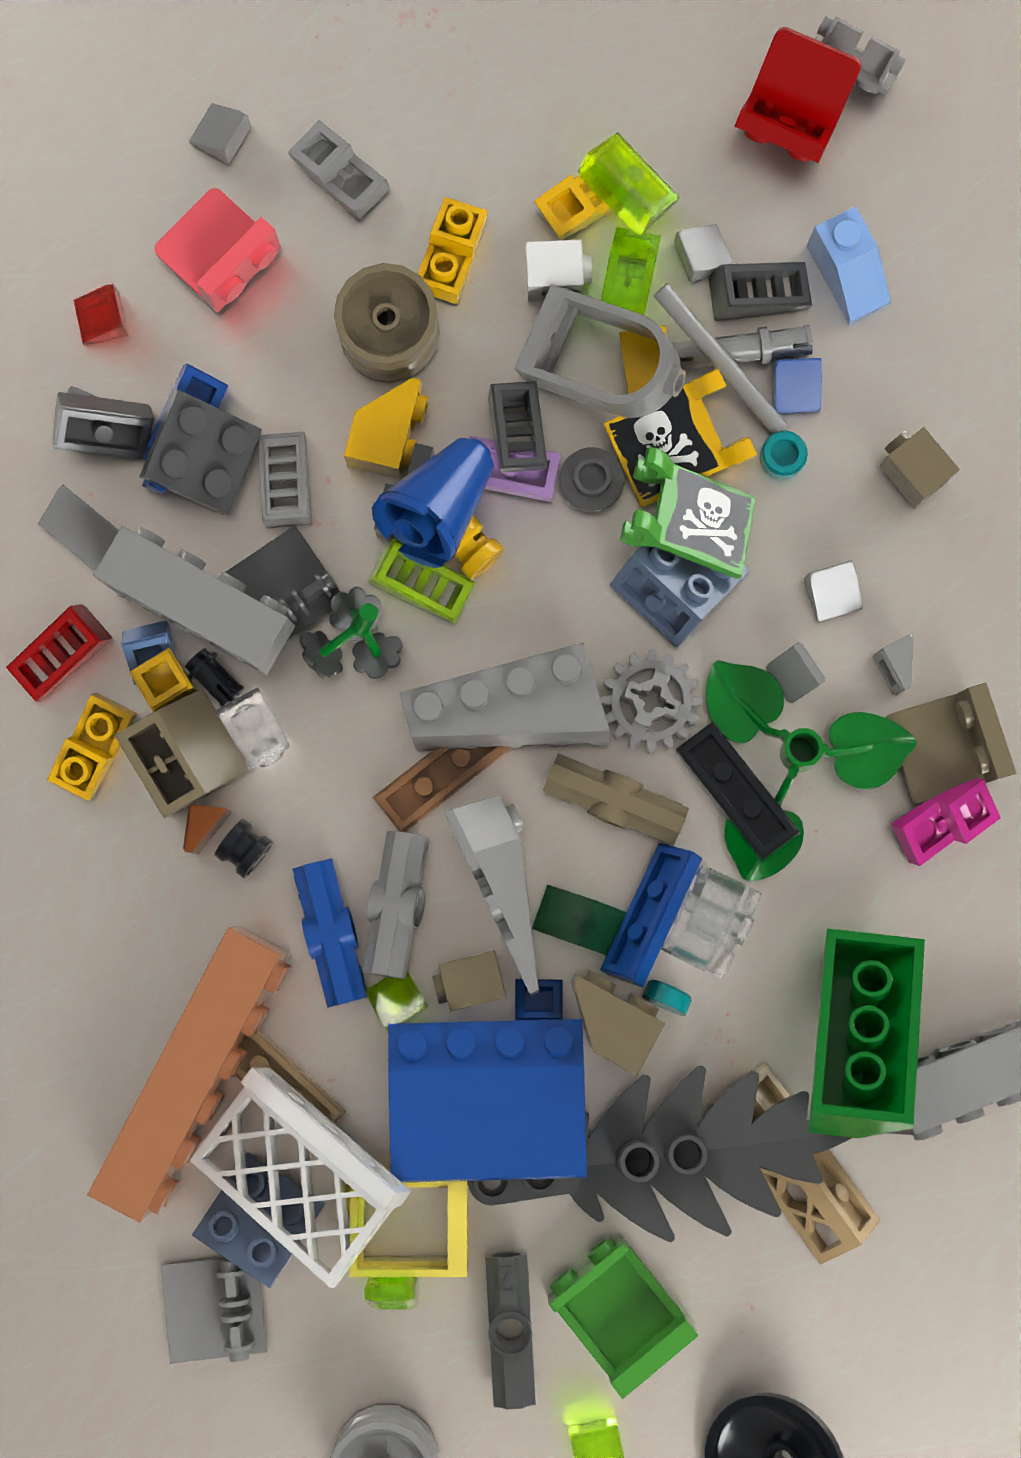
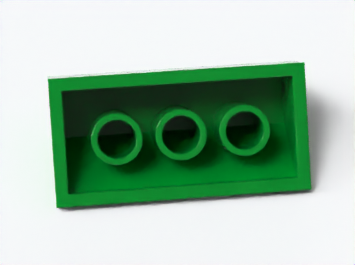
[808,929,925,1139]

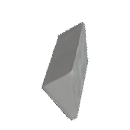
[38,484,119,571]

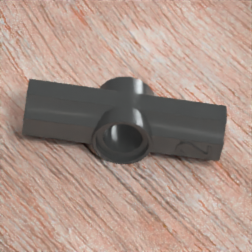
[485,1251,536,1410]

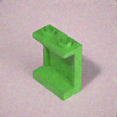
[547,1235,699,1399]

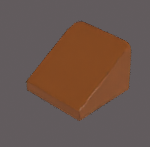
[183,804,231,854]

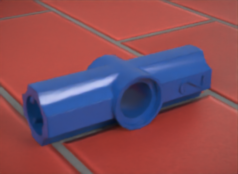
[293,858,368,1008]

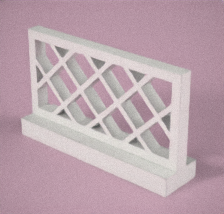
[189,1067,412,1288]

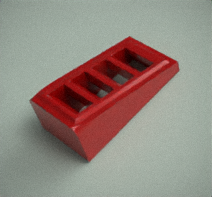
[6,604,112,702]

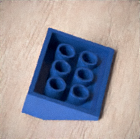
[388,1019,587,1182]

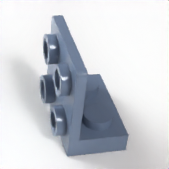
[609,546,749,648]

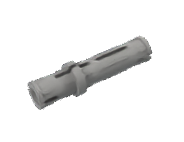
[672,325,813,369]

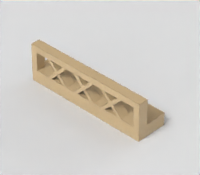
[707,1063,880,1265]

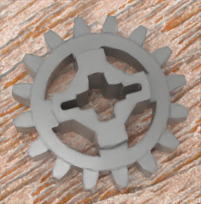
[600,650,703,753]

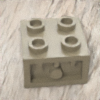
[886,682,1017,804]

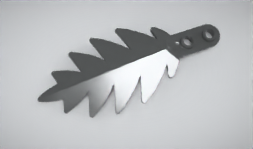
[468,1066,851,1242]

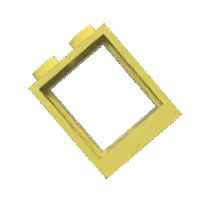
[345,1171,468,1277]

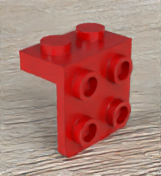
[734,27,862,163]

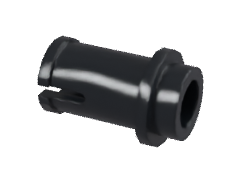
[185,648,245,708]

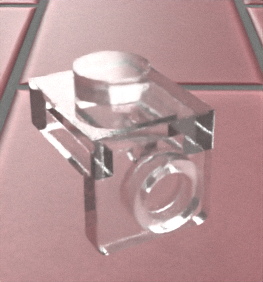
[217,687,290,770]

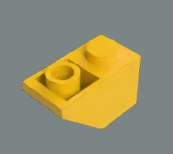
[344,378,429,479]

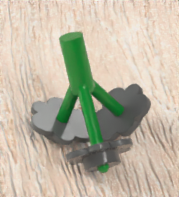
[300,586,403,679]

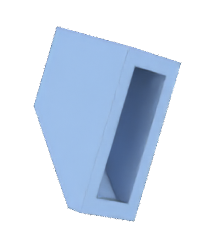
[806,206,891,324]

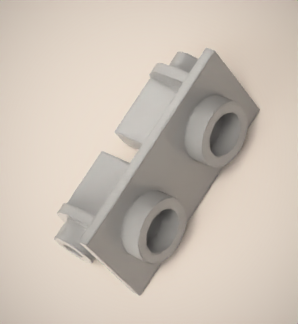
[815,16,906,95]

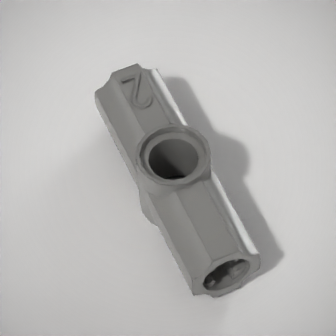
[363,831,429,979]

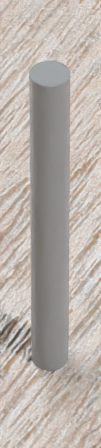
[654,283,788,434]

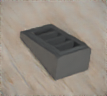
[709,262,812,320]
[488,381,548,473]

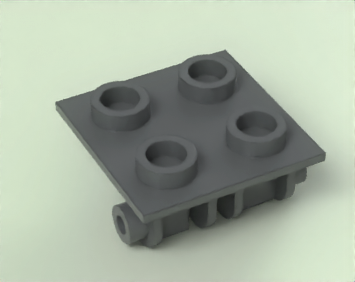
[218,525,341,642]

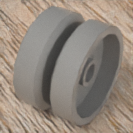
[330,1405,438,1458]

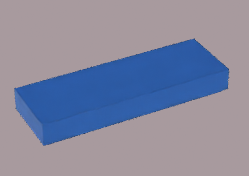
[600,842,703,988]

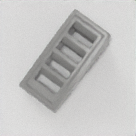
[258,432,312,528]

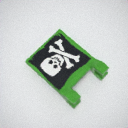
[620,447,756,579]

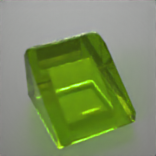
[366,970,429,1033]
[569,1417,624,1458]

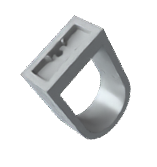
[514,284,686,418]

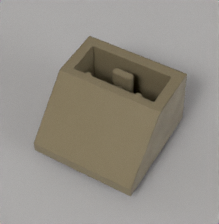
[114,688,251,818]
[571,970,665,1076]

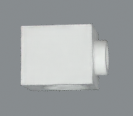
[526,240,592,302]

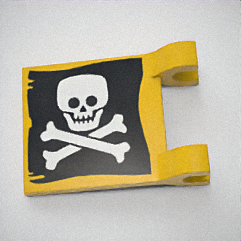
[603,369,757,508]

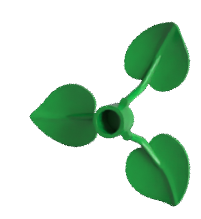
[706,660,917,882]

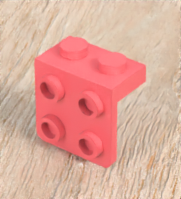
[154,188,281,313]

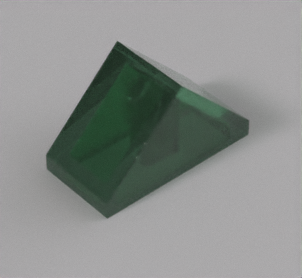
[532,884,627,955]

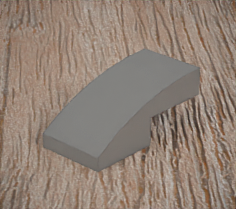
[288,120,390,221]

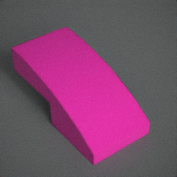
[891,778,1001,866]

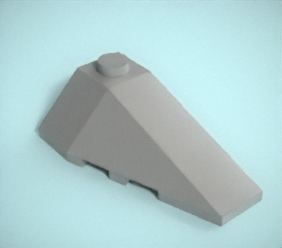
[444,795,540,997]

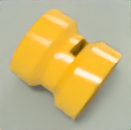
[454,515,505,580]

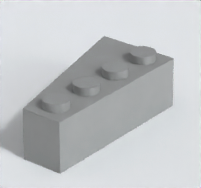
[887,1020,1021,1140]

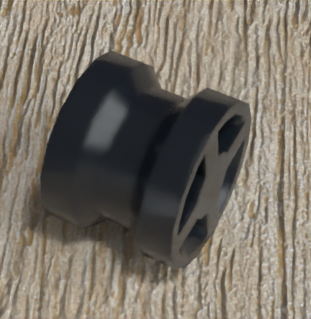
[214,819,274,879]

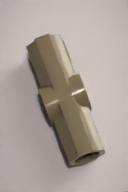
[542,753,689,846]

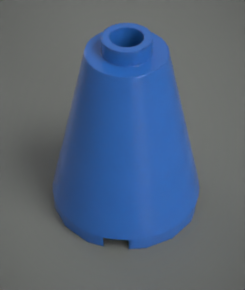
[371,438,494,568]

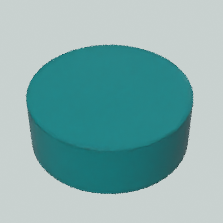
[759,431,808,480]
[642,979,692,1016]

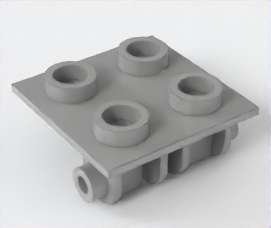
[161,1257,267,1364]

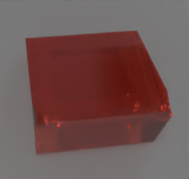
[73,283,129,346]

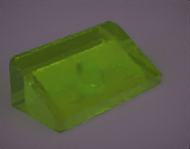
[578,132,680,236]

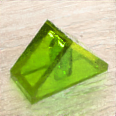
[601,227,661,315]

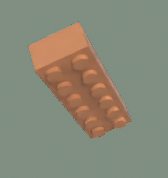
[87,926,292,1223]

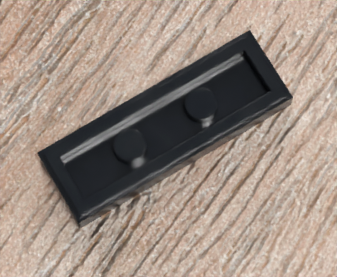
[675,722,800,862]

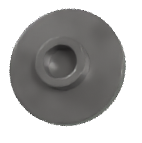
[559,447,624,512]

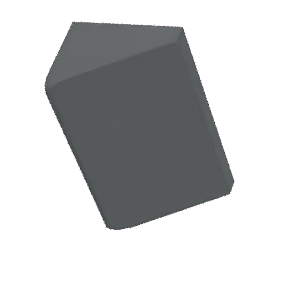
[52,392,154,460]

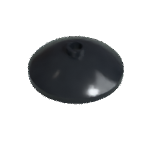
[705,1393,844,1458]

